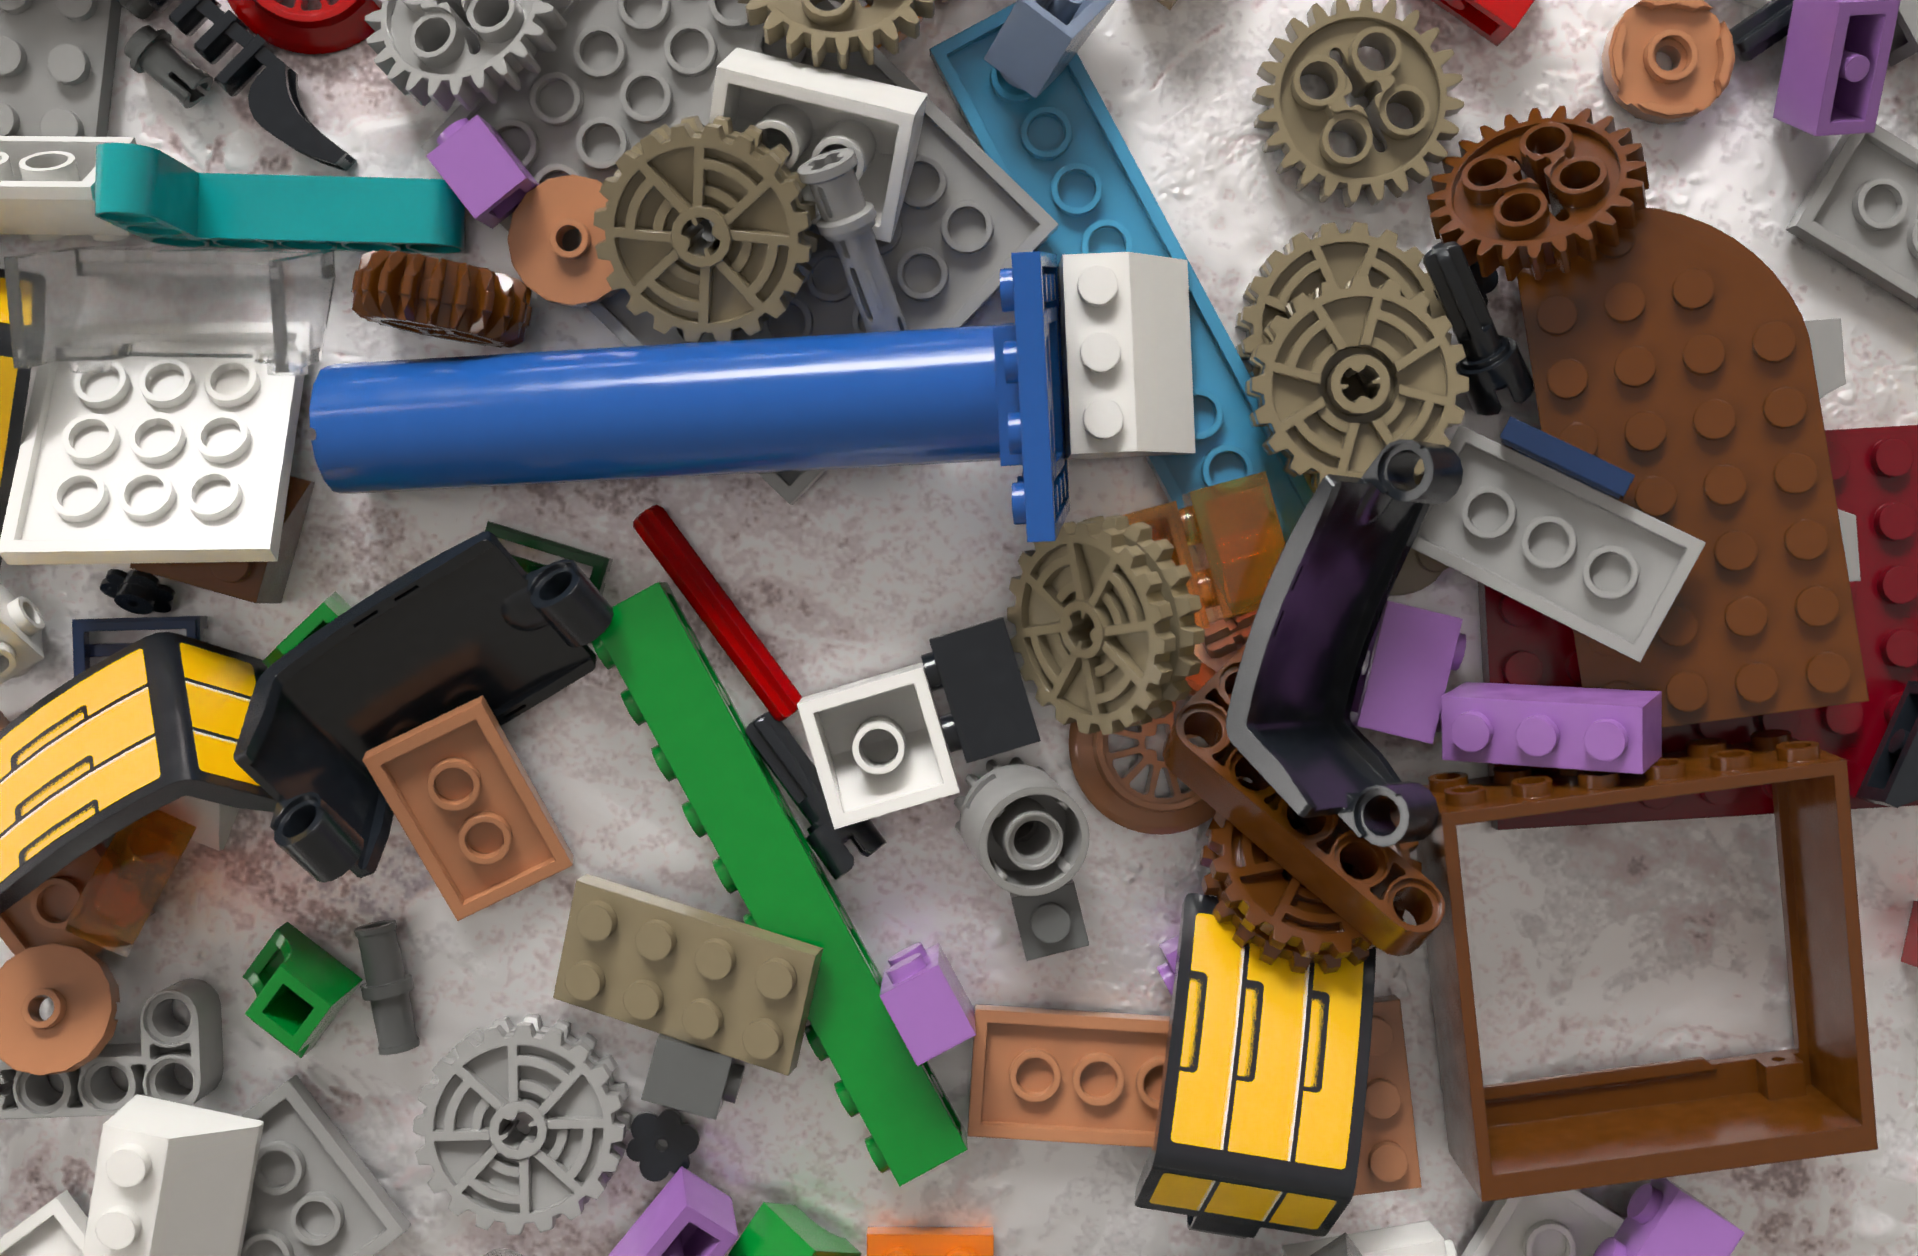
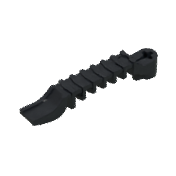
[146,0,357,172]

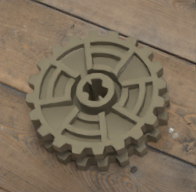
[593,115,820,343]
[1235,222,1452,401]
[1245,275,1469,489]
[1007,515,1205,735]

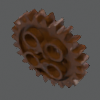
[1427,106,1649,281]

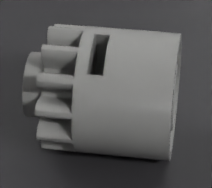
[954,757,1089,896]

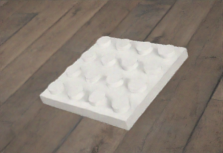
[0,324,310,565]

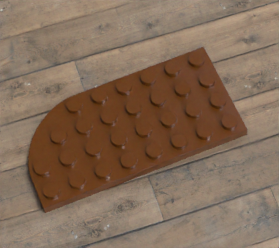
[1517,207,1869,728]

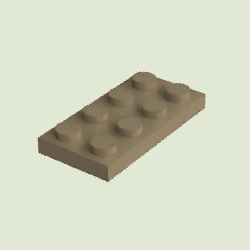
[553,874,823,1076]

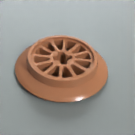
[1068,663,1244,835]

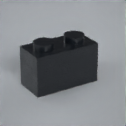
[921,617,1041,763]

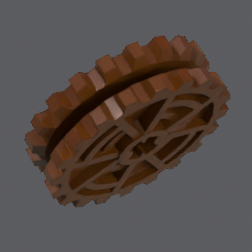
[1199,778,1422,974]

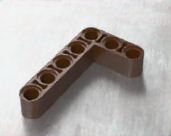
[1162,643,1445,956]

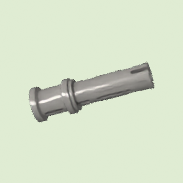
[797,148,909,333]

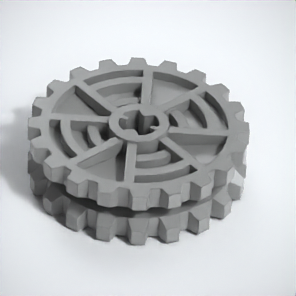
[413,1014,632,1235]

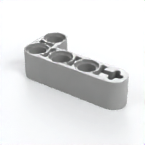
[0,978,224,1120]

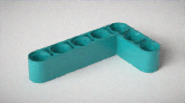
[95,143,465,254]

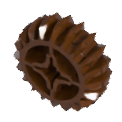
[351,250,533,348]

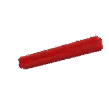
[633,505,802,721]

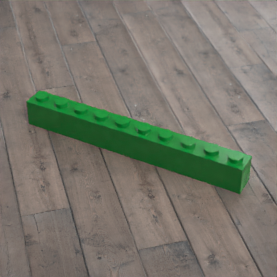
[591,582,968,1187]

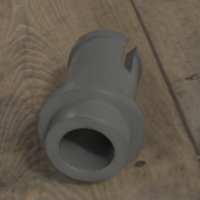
[124,25,213,108]

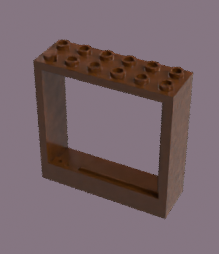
[1416,729,1878,1202]

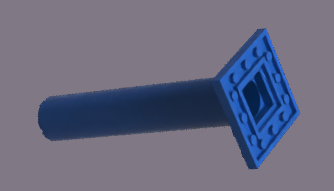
[309,251,1070,542]

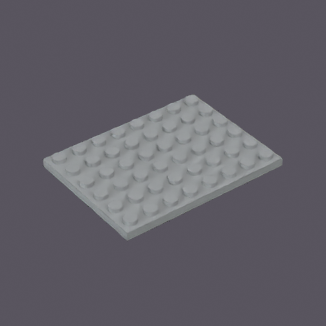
[421,0,1059,505]

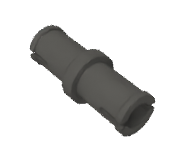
[354,920,420,1055]

